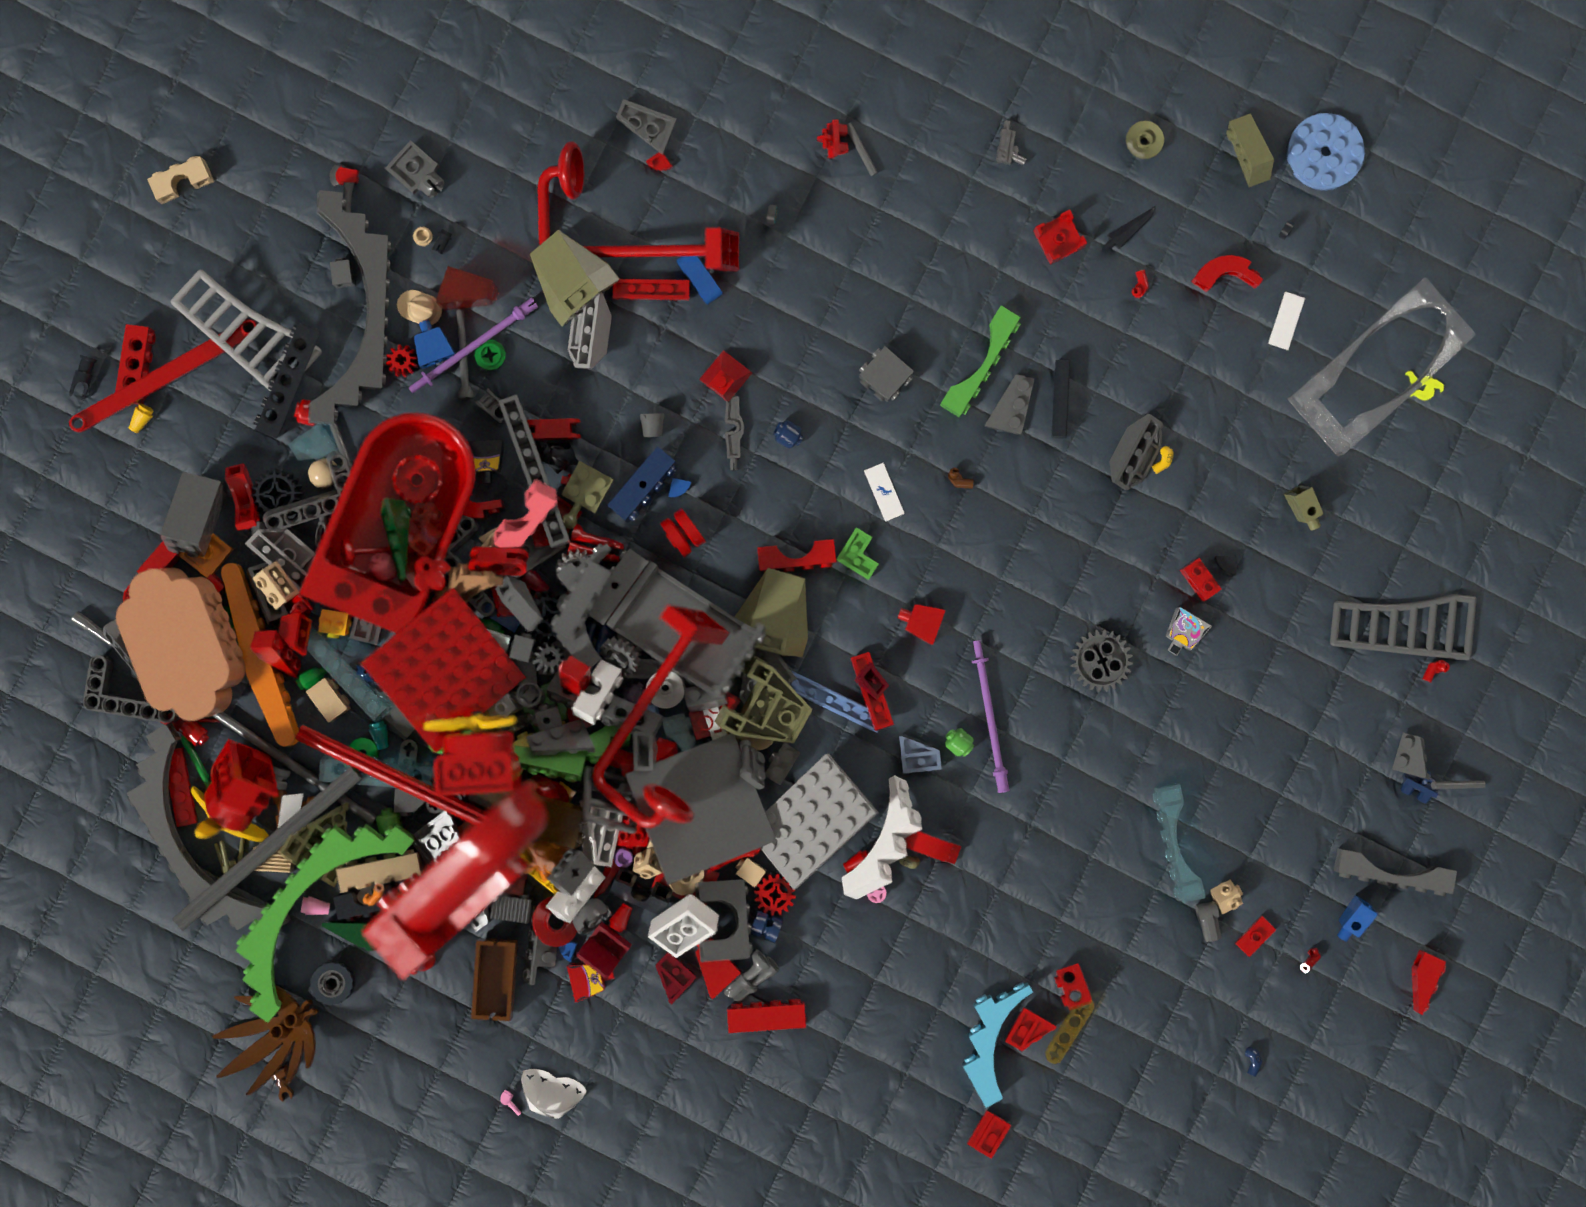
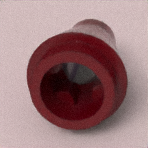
[521,570,550,594]

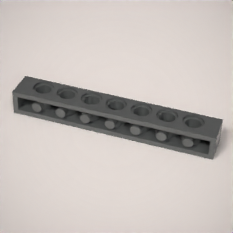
[499,395,571,549]

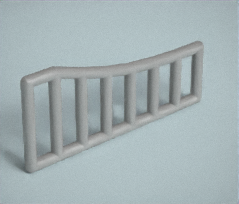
[171,270,322,398]

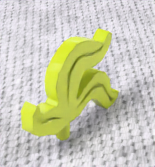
[1405,371,1444,400]

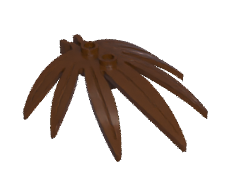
[212,985,319,1096]

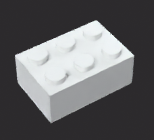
[648,894,719,958]

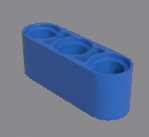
[676,256,723,305]

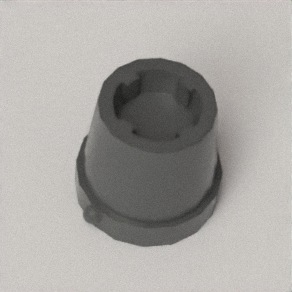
[640,413,665,437]

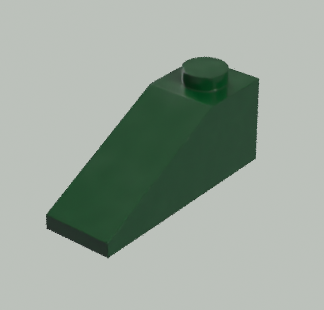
[322,921,377,951]

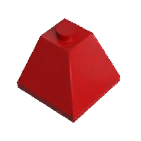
[699,350,752,402]

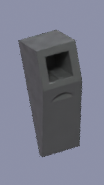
[496,575,542,632]

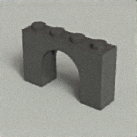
[695,880,752,962]

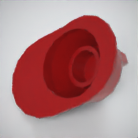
[530,774,569,803]

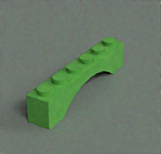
[940,306,1021,417]

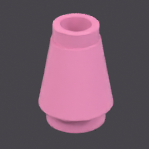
[301,896,330,915]

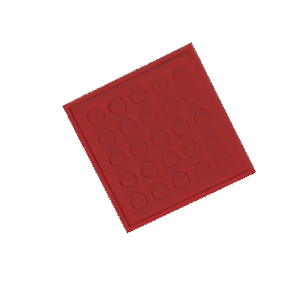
[360,587,526,753]

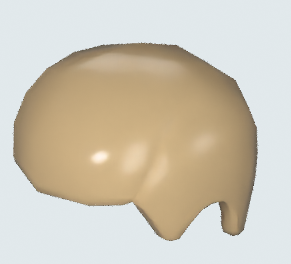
[308,458,337,488]

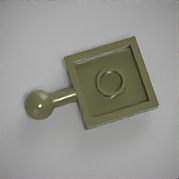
[561,461,614,529]

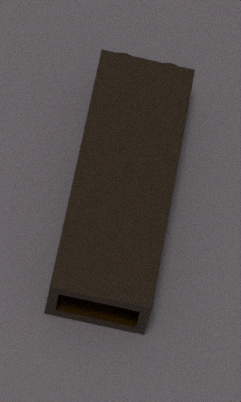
[468,791,588,849]

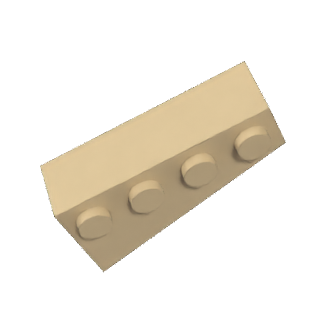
[336,849,424,893]

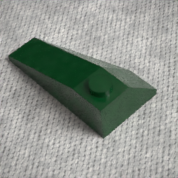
[380,498,412,584]

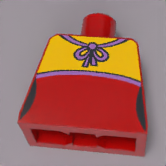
[567,962,615,1003]

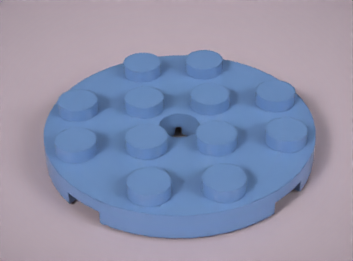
[1287,113,1364,190]

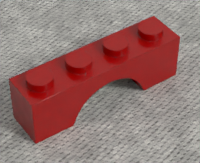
[757,539,836,573]

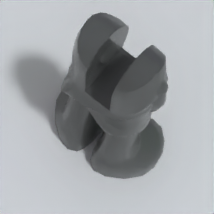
[724,949,779,1003]

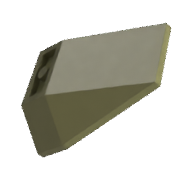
[530,230,620,327]
[735,568,808,657]

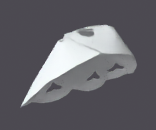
[521,1069,587,1118]

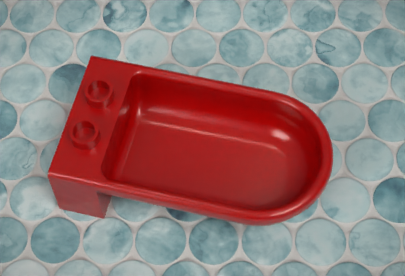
[299,412,476,633]
[362,781,547,980]

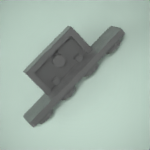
[522,905,560,985]

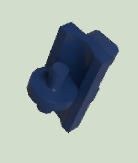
[1400,770,1438,804]

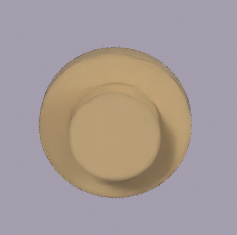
[413,227,433,246]

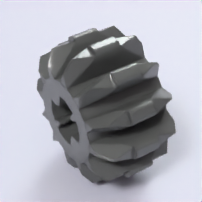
[532,643,565,675]

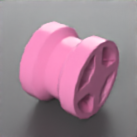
[867,886,886,903]

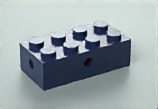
[608,446,677,523]

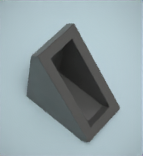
[633,731,658,771]

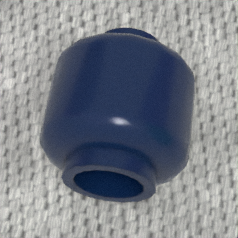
[773,420,803,449]

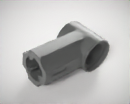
[1195,901,1222,942]

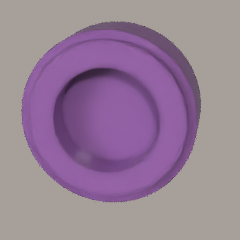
[613,847,633,868]

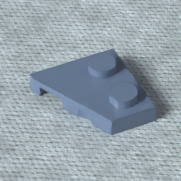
[899,736,942,774]

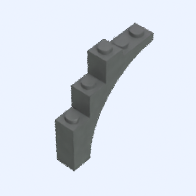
[556,544,611,668]

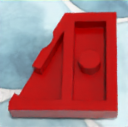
[1005,1007,1057,1051]

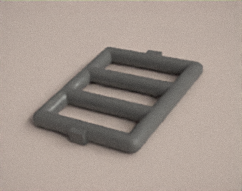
[583,765,637,834]

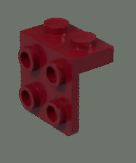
[577,921,632,978]

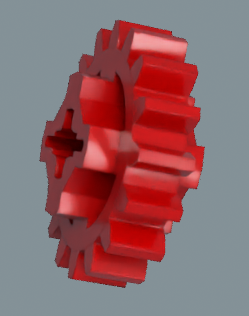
[754,873,796,916]

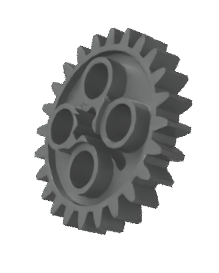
[1070,630,1133,692]

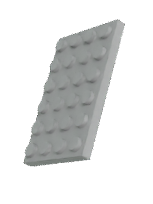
[761,754,878,890]

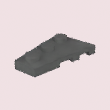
[984,374,1034,435]
[526,719,595,756]

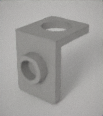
[487,691,524,717]

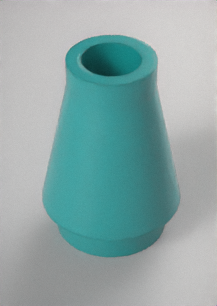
[368,720,389,750]

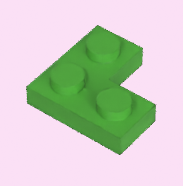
[836,527,879,580]

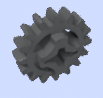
[599,637,641,676]

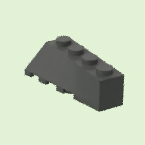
[551,561,611,641]

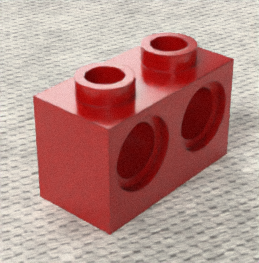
[1054,963,1092,1010]

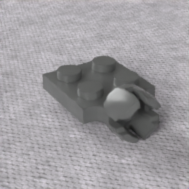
[385,140,445,198]

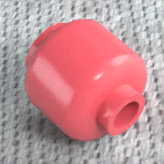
[369,553,397,582]

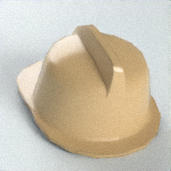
[397,290,442,325]

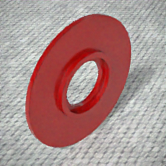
[533,896,577,947]

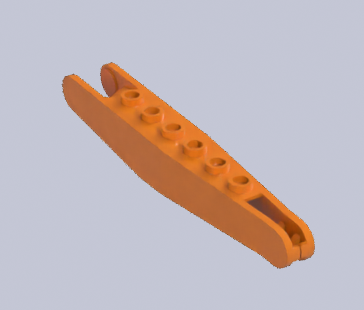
[221,563,299,746]

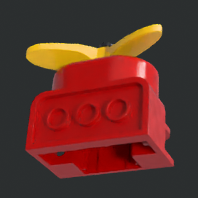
[424,711,523,796]
[190,739,278,842]

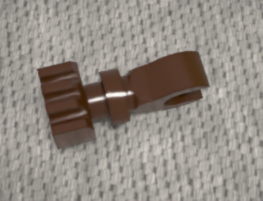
[271,1065,294,1102]

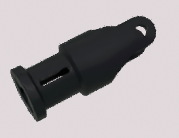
[69,355,97,400]

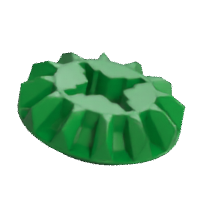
[475,340,505,370]

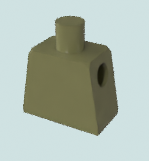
[1284,485,1323,531]

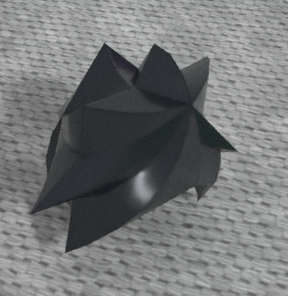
[536,439,579,474]

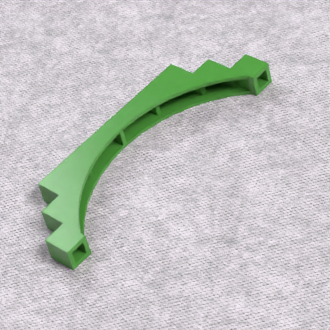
[429,715,632,782]
[236,823,415,1023]

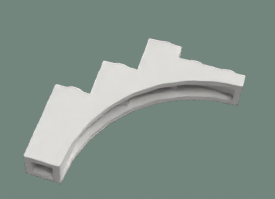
[842,776,922,899]

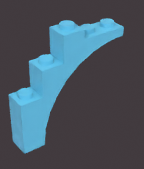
[962,982,1033,1108]

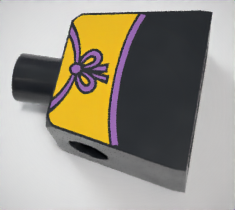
[467,440,505,484]

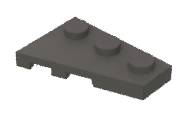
[616,99,677,155]

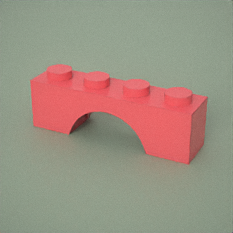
[494,480,557,548]

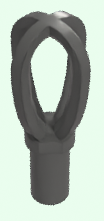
[315,515,328,547]

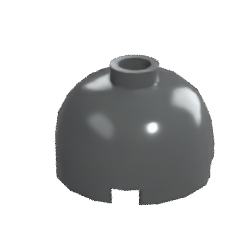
[573,898,612,935]

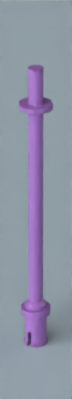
[408,297,538,393]
[972,640,1010,793]

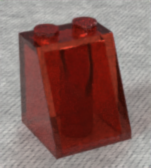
[436,266,498,310]

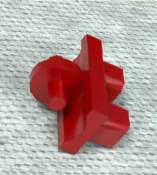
[817,119,848,158]

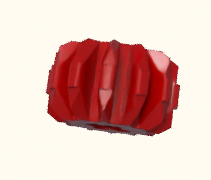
[386,345,418,377]

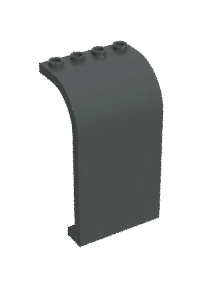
[607,561,766,697]

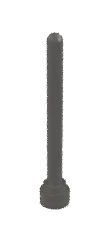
[457,308,474,400]

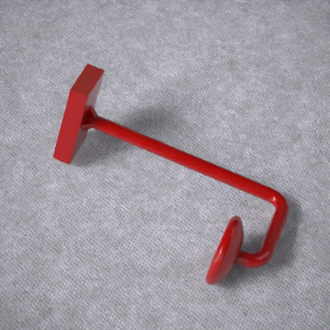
[538,141,739,271]
[592,604,730,828]

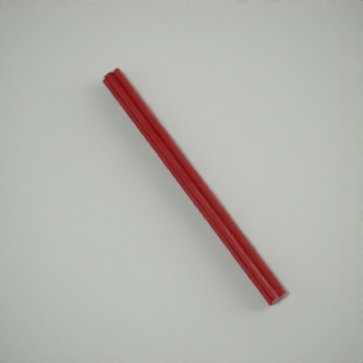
[295,725,487,825]

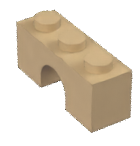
[147,156,214,204]

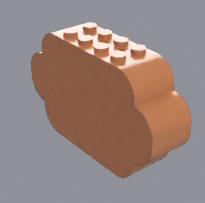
[116,567,246,721]

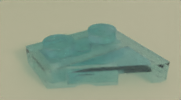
[288,424,339,461]

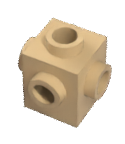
[633,848,662,879]
[1210,879,1243,914]

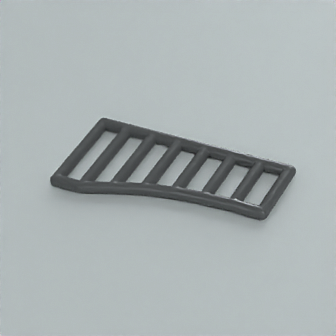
[1330,594,1477,661]

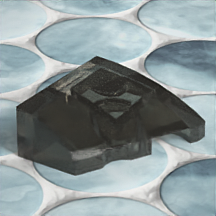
[490,712,534,735]

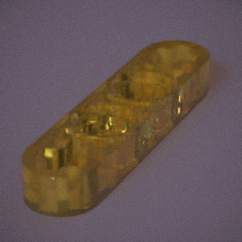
[1045,997,1094,1064]

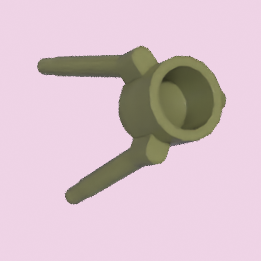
[214,838,245,875]

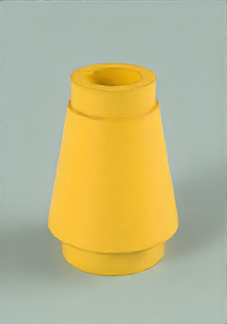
[128,404,154,433]

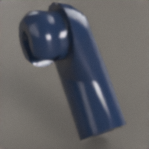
[1245,1047,1262,1077]

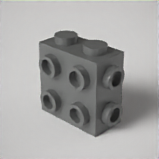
[859,346,914,402]

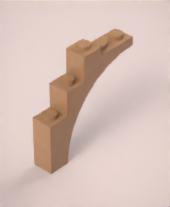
[434,564,503,603]

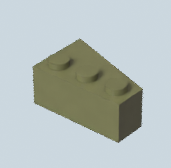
[1226,114,1274,187]

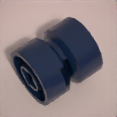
[751,910,783,943]

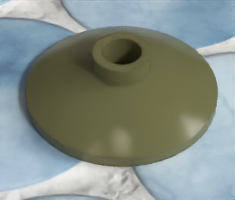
[1126,121,1164,159]

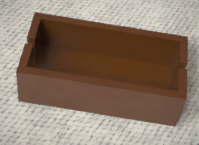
[471,938,518,1021]

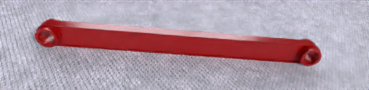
[69,319,257,433]

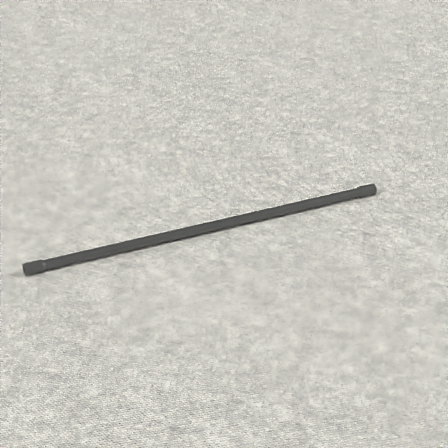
[71,611,377,825]

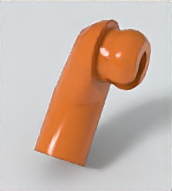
[363,884,384,906]

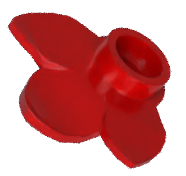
[414,557,451,592]

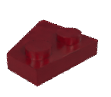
[655,952,697,1005]

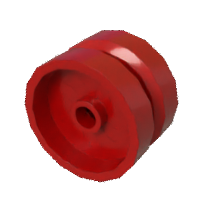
[660,508,706,557]

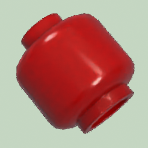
[294,399,316,426]

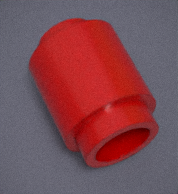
[179,720,209,746]

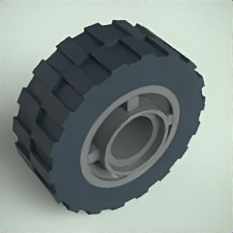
[310,961,355,1005]

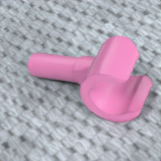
[501,1090,522,1116]

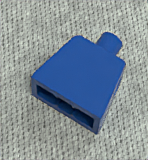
[414,320,456,369]
[1337,894,1378,942]

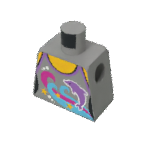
[1166,607,1211,656]

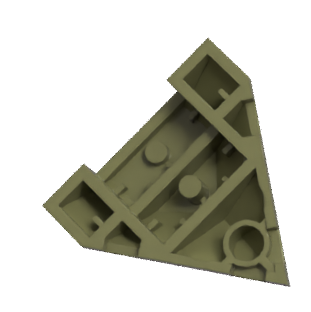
[279,802,349,887]

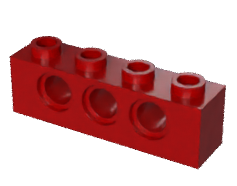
[115,324,156,405]

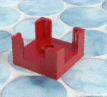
[1033,209,1087,265]

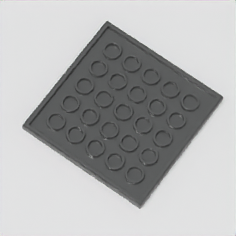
[625,733,776,884]

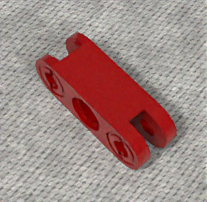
[527,418,581,441]
[468,547,529,576]

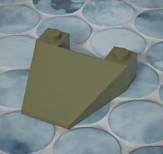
[714,655,812,743]

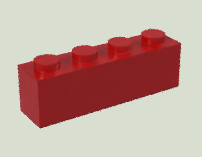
[727,999,806,1033]

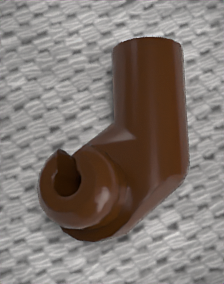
[948,468,973,489]

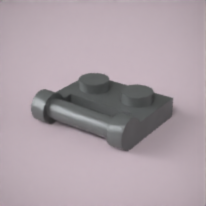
[740,740,765,790]

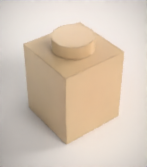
[735,857,766,887]

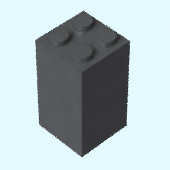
[160,472,226,558]

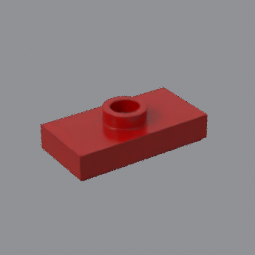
[1235,916,1276,957]

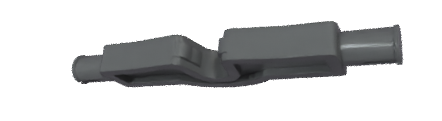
[725,393,744,471]

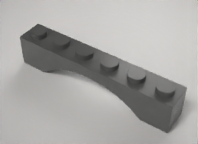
[1334,848,1457,896]

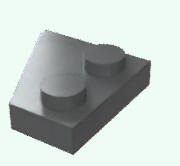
[1392,733,1430,780]

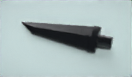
[1103,207,1155,251]

